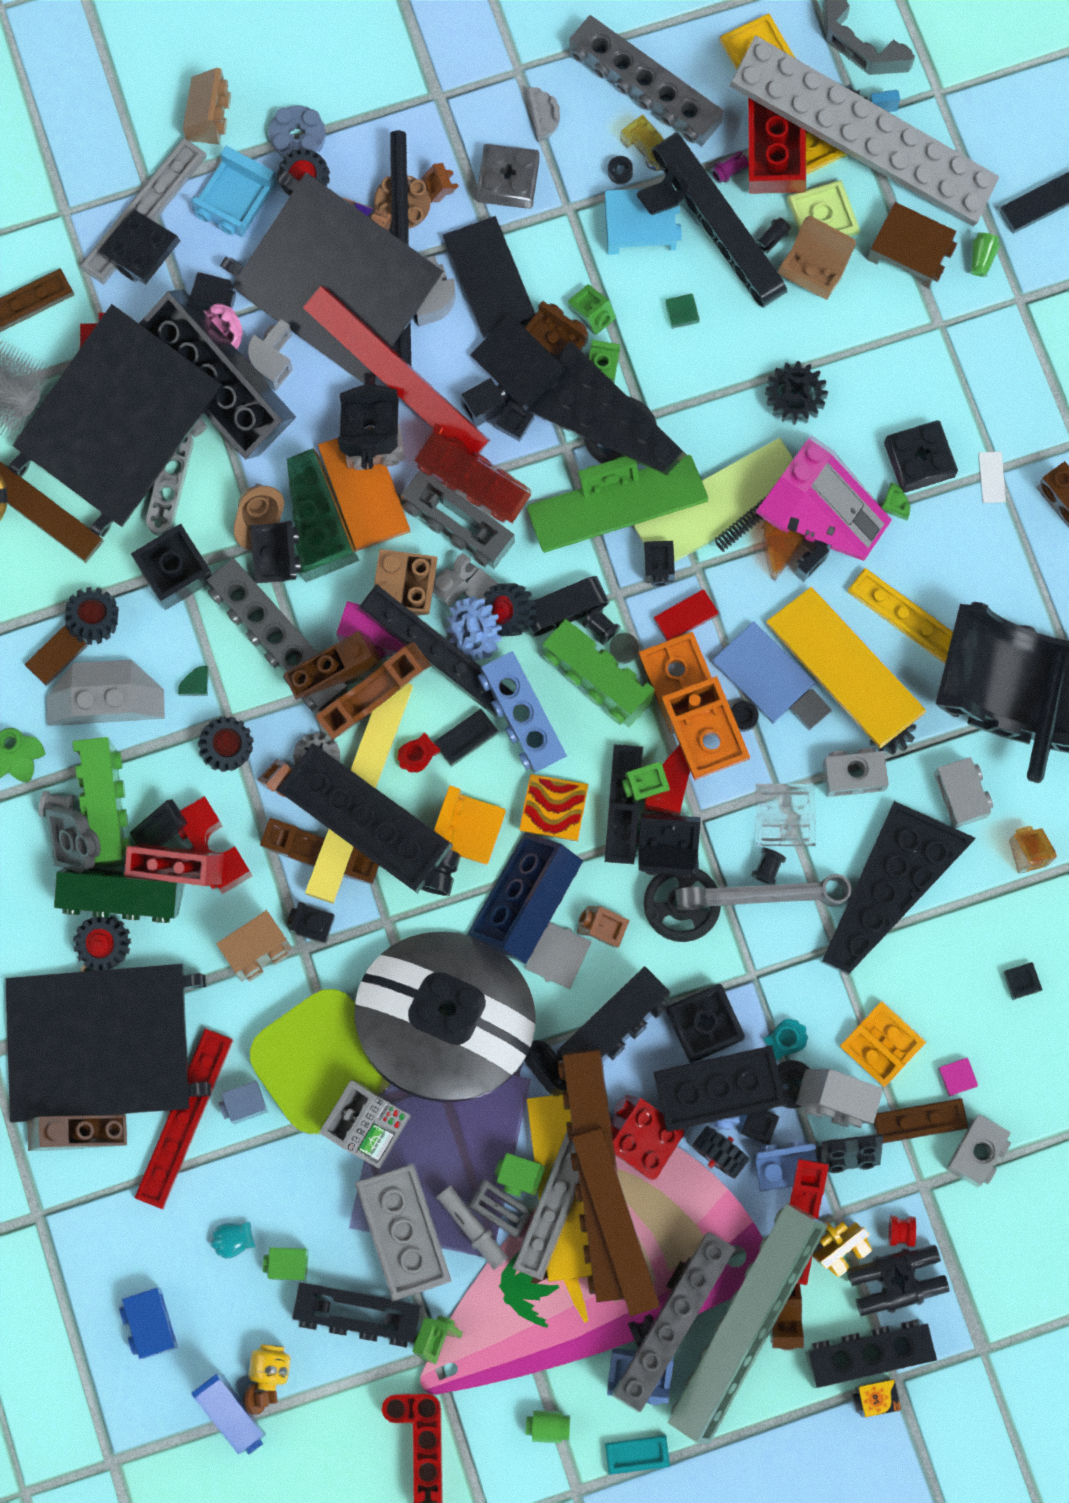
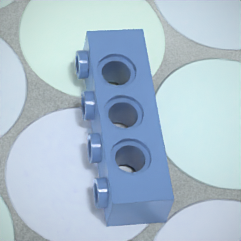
[478,651,567,773]

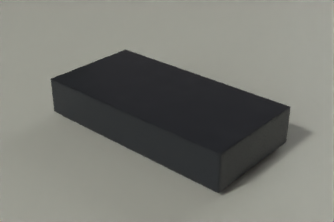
[434,708,499,767]
[129,799,188,846]

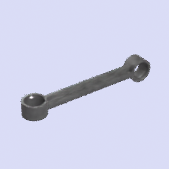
[675,874,851,910]

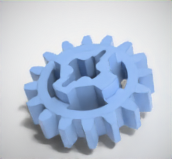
[447,596,502,661]

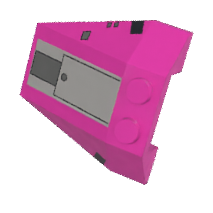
[755,435,892,561]

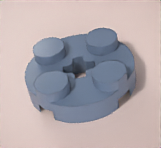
[269,106,326,159]

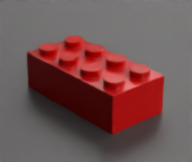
[748,97,806,194]

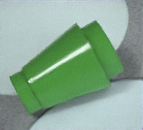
[970,232,1000,277]

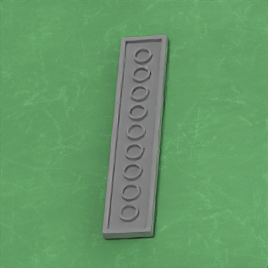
[729,36,1000,227]

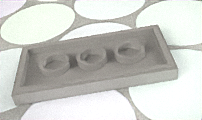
[355,1163,452,1302]

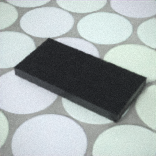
[443,216,535,338]
[653,1045,787,1133]

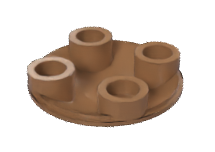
[374,175,431,229]

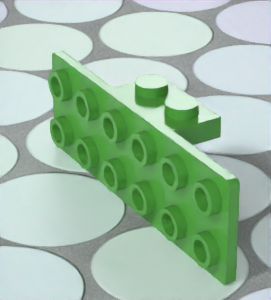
[527,455,708,553]

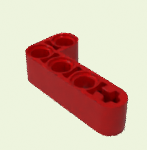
[381,1394,443,1503]

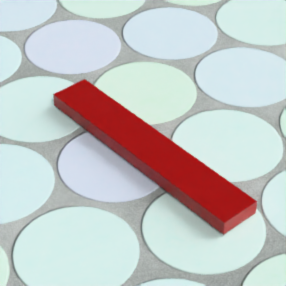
[134,1029,234,1210]

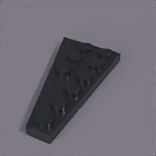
[512,341,687,475]
[821,801,976,975]

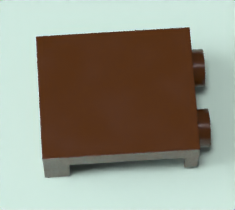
[867,202,958,288]

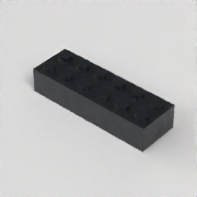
[139,289,296,460]

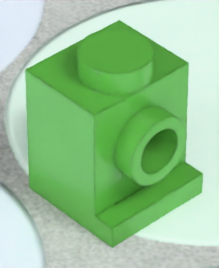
[589,340,620,384]

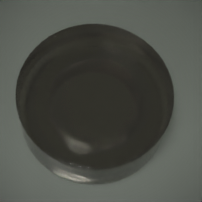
[609,633,639,664]

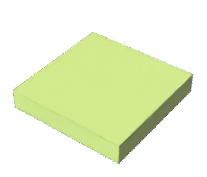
[787,180,860,236]

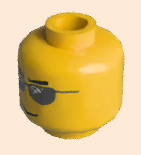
[248,1344,291,1391]

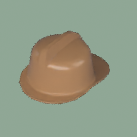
[234,483,284,550]

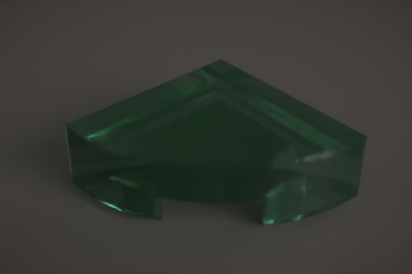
[178,665,209,696]

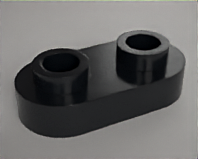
[524,1040,567,1096]

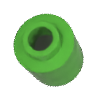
[526,1410,570,1444]

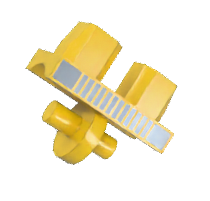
[813,1221,872,1277]

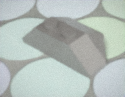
[46,660,165,726]

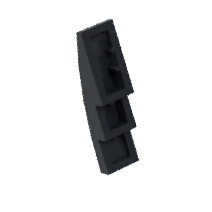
[604,744,643,865]

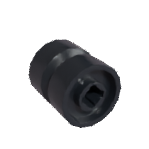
[421,850,461,896]

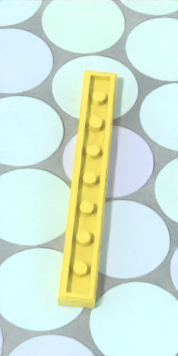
[305,684,413,904]

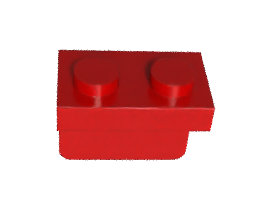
[611,1094,684,1180]

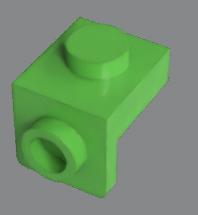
[412,1316,463,1364]

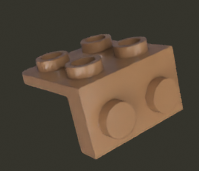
[778,216,856,300]

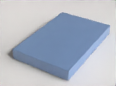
[712,621,816,724]

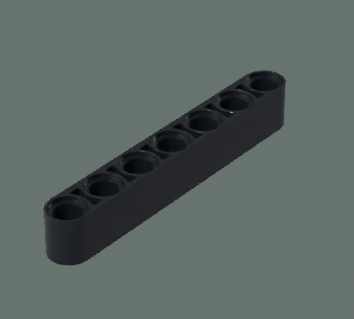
[651,132,787,308]

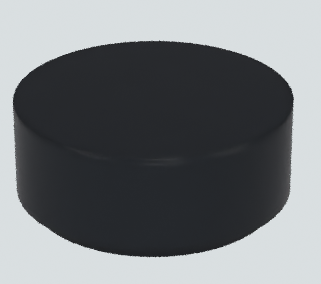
[731,701,759,732]

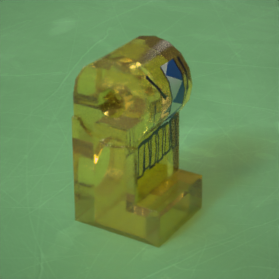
[620,114,664,171]

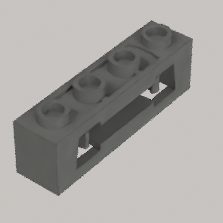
[400,468,515,569]

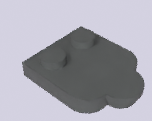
[45,806,101,872]

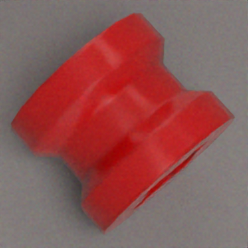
[888,1215,916,1247]

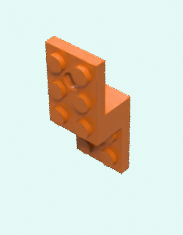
[638,631,751,781]

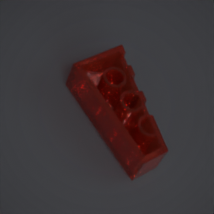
[414,423,532,524]

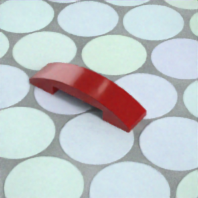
[789,1158,829,1285]

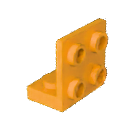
[434,785,506,865]

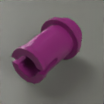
[711,151,749,183]

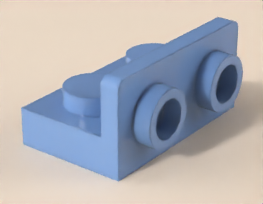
[754,1139,817,1192]

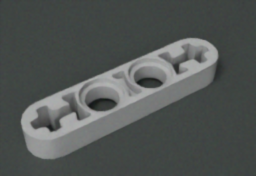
[146,432,194,536]

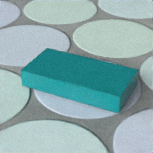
[604,1435,670,1475]

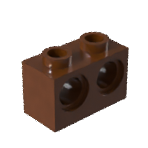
[1036,461,1069,528]

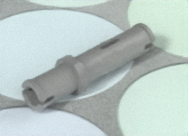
[436,1185,509,1270]

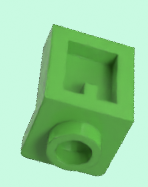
[567,284,616,335]
[622,761,670,802]

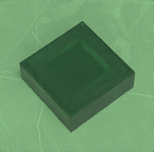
[665,293,700,329]

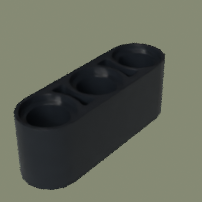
[528,576,610,637]

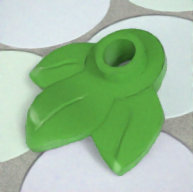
[0,728,46,783]

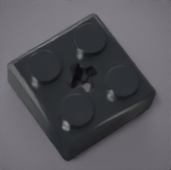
[884,420,958,493]
[666,984,745,1063]

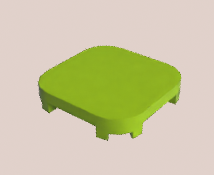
[250,989,391,1135]

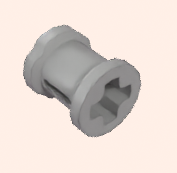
[39,791,75,817]

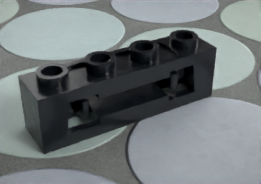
[292,1282,422,1348]

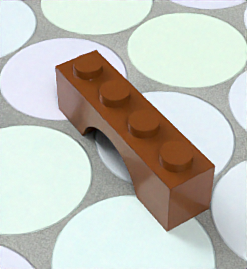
[315,642,432,740]

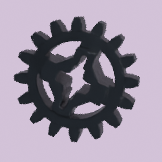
[765,361,828,425]

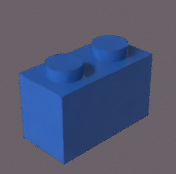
[119,1288,178,1359]

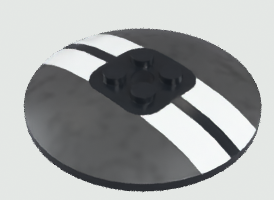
[354,932,536,1102]

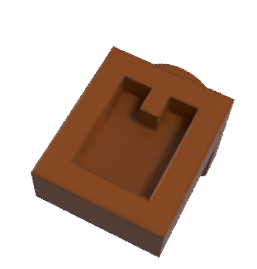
[577,906,630,948]

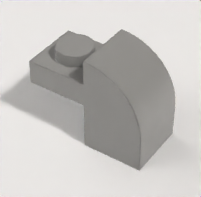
[415,255,456,326]
[248,319,293,391]

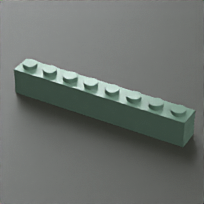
[668,1204,828,1444]

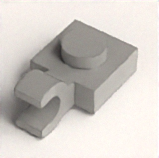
[432,553,477,607]

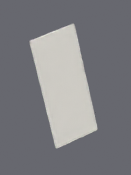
[979,451,1006,503]

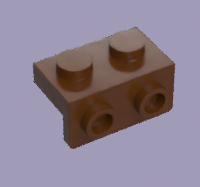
[525,301,588,357]

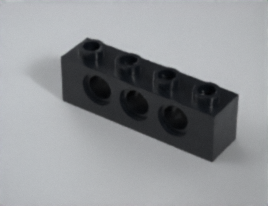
[805,1319,937,1388]

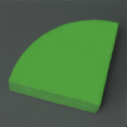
[882,482,910,521]

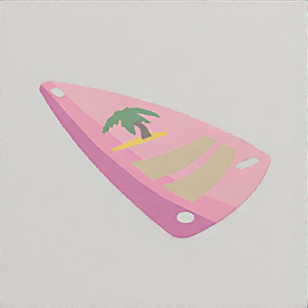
[420,1147,763,1395]

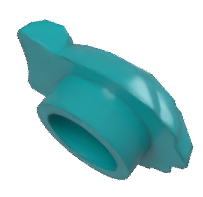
[763,1019,808,1061]
[210,1221,256,1259]

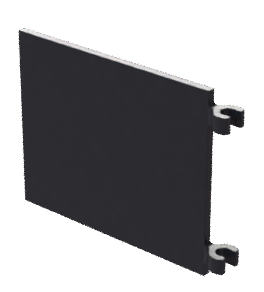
[220,170,444,383]
[8,304,223,537]
[5,964,211,1123]

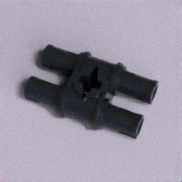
[847,1245,950,1317]

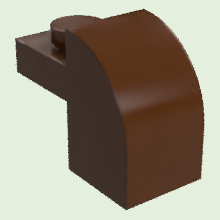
[770,1284,804,1350]

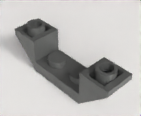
[822,0,915,75]

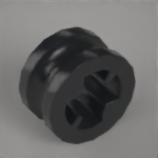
[608,156,633,185]

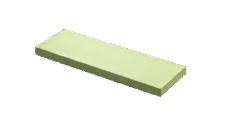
[632,438,793,563]

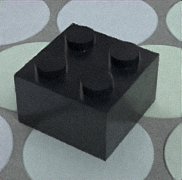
[131,524,213,610]

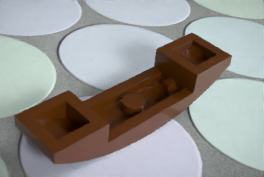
[260,818,379,885]

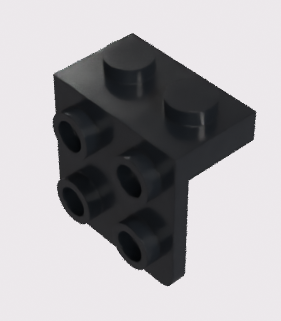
[249,521,301,584]
[638,813,701,877]

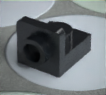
[795,535,830,582]
[644,541,675,587]
[287,902,335,944]

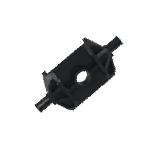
[338,371,399,470]

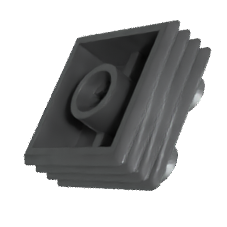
[477,144,540,209]

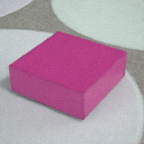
[938,1058,978,1097]

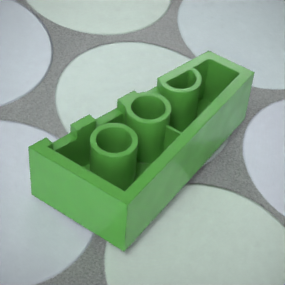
[542,619,655,727]
[72,737,130,869]

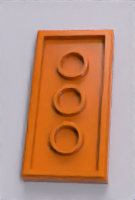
[318,426,411,551]

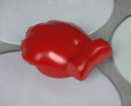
[397,732,441,773]

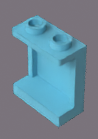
[191,146,277,238]
[604,188,682,255]

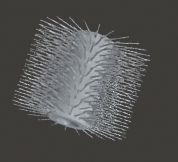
[0,340,54,440]

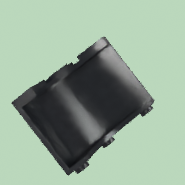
[935,602,1069,753]

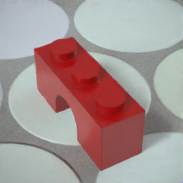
[178,796,253,894]

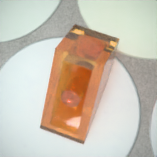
[761,520,804,582]
[1009,826,1057,874]

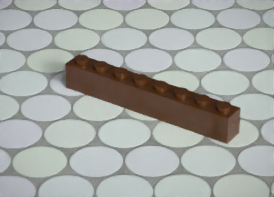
[558,1048,624,1303]

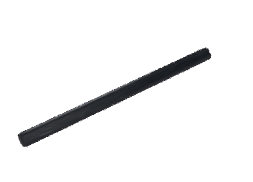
[390,130,412,367]

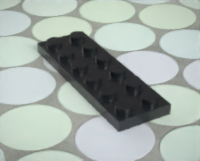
[277,743,453,894]

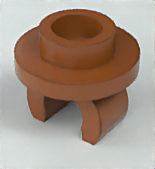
[243,1383,278,1415]

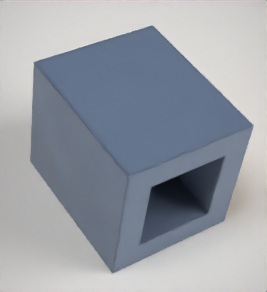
[219,1081,268,1125]

